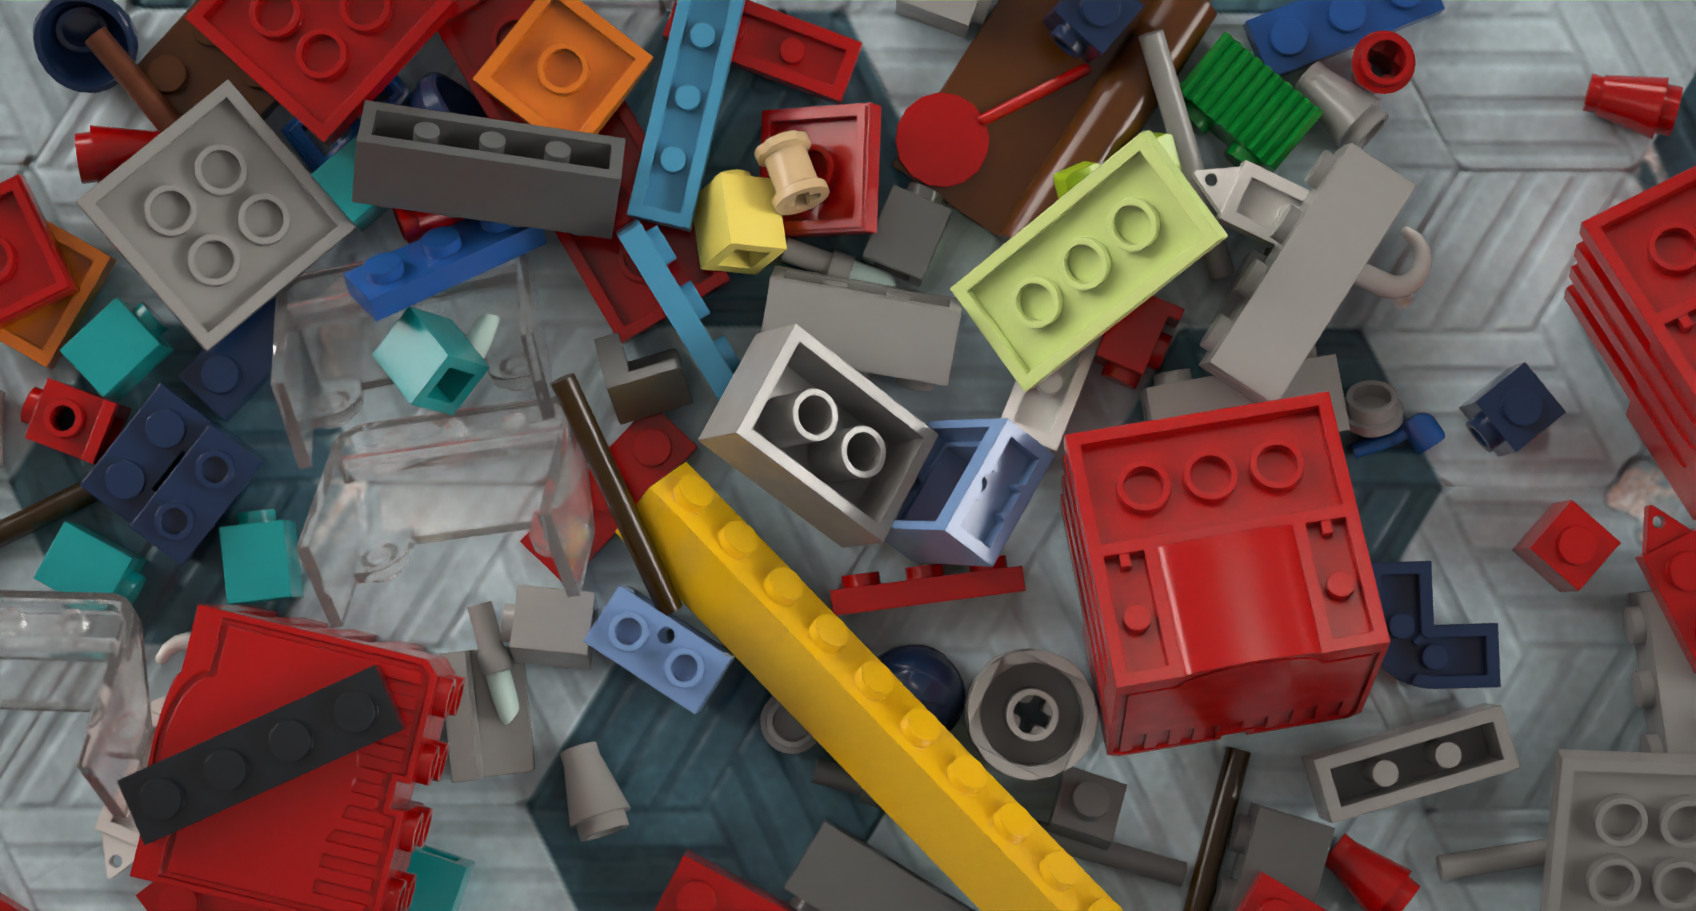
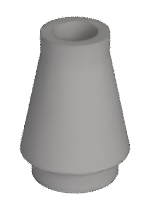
[1294,61,1389,149]
[560,742,631,842]

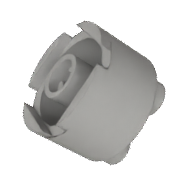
[964,649,1098,781]

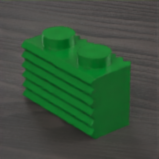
[1180,32,1323,173]

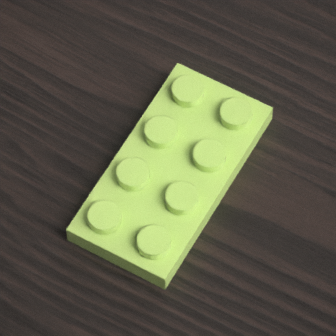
[950,130,1228,392]

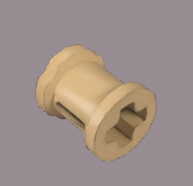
[754,130,830,215]

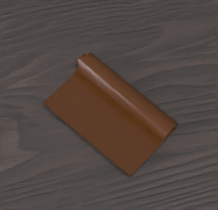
[891,0,1217,243]

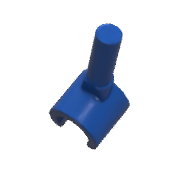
[1351,413,1445,459]

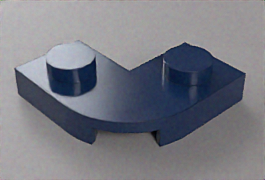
[177,295,287,421]
[1371,561,1501,689]

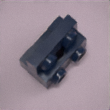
[80,383,268,566]

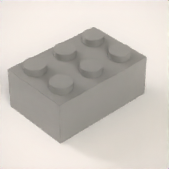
[698,323,939,548]

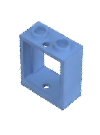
[884,418,1055,567]
[583,585,736,714]

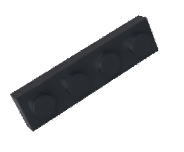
[117,665,407,845]

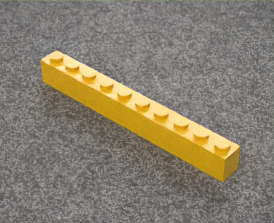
[615,462,1123,911]

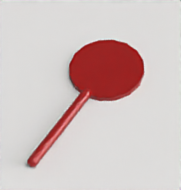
[895,63,1091,188]

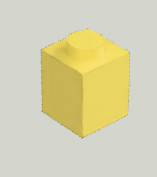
[694,169,787,275]

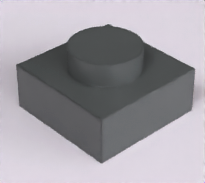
[1046,767,1127,851]

